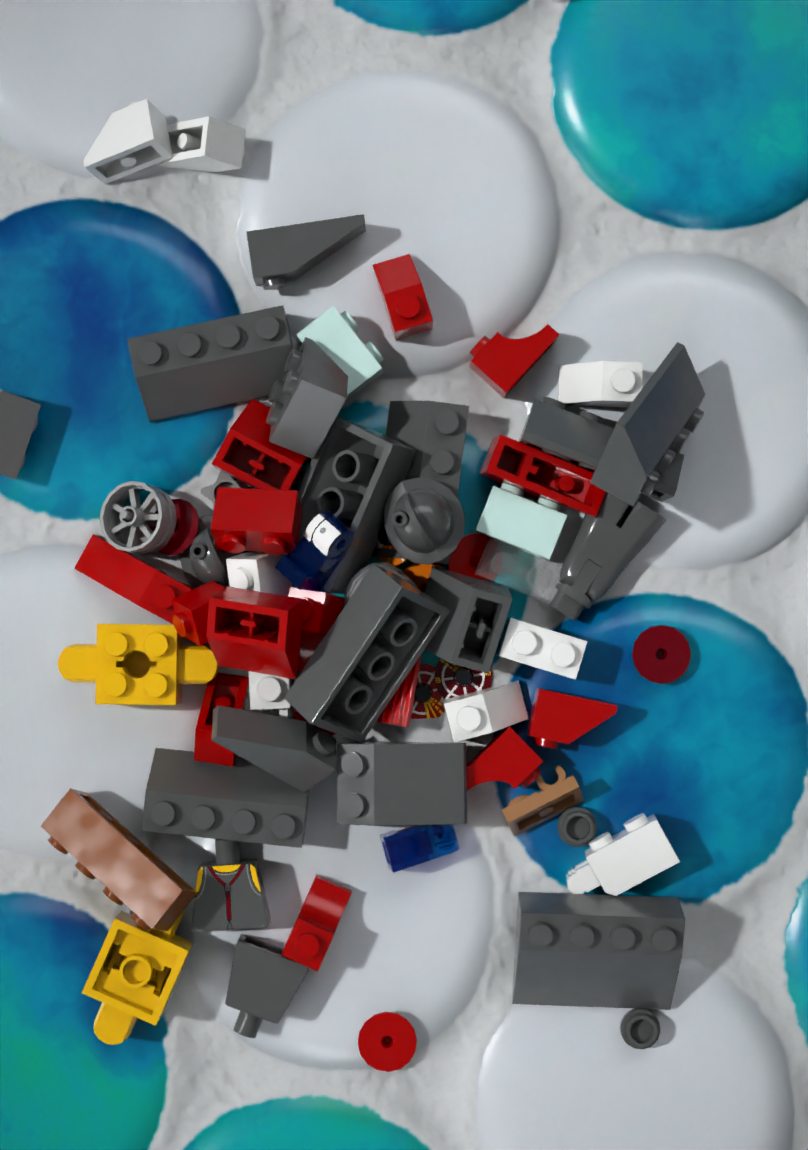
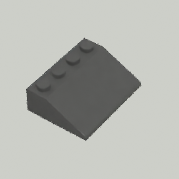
[512,892,685,1010]

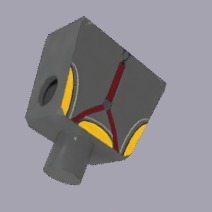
[191,839,271,932]

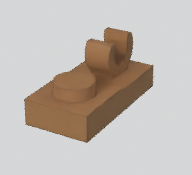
[502,765,584,837]

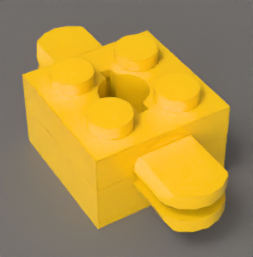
[58,624,220,705]
[82,911,194,1045]

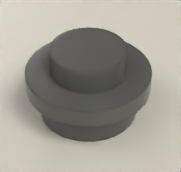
[557,807,597,847]
[620,1008,660,1049]

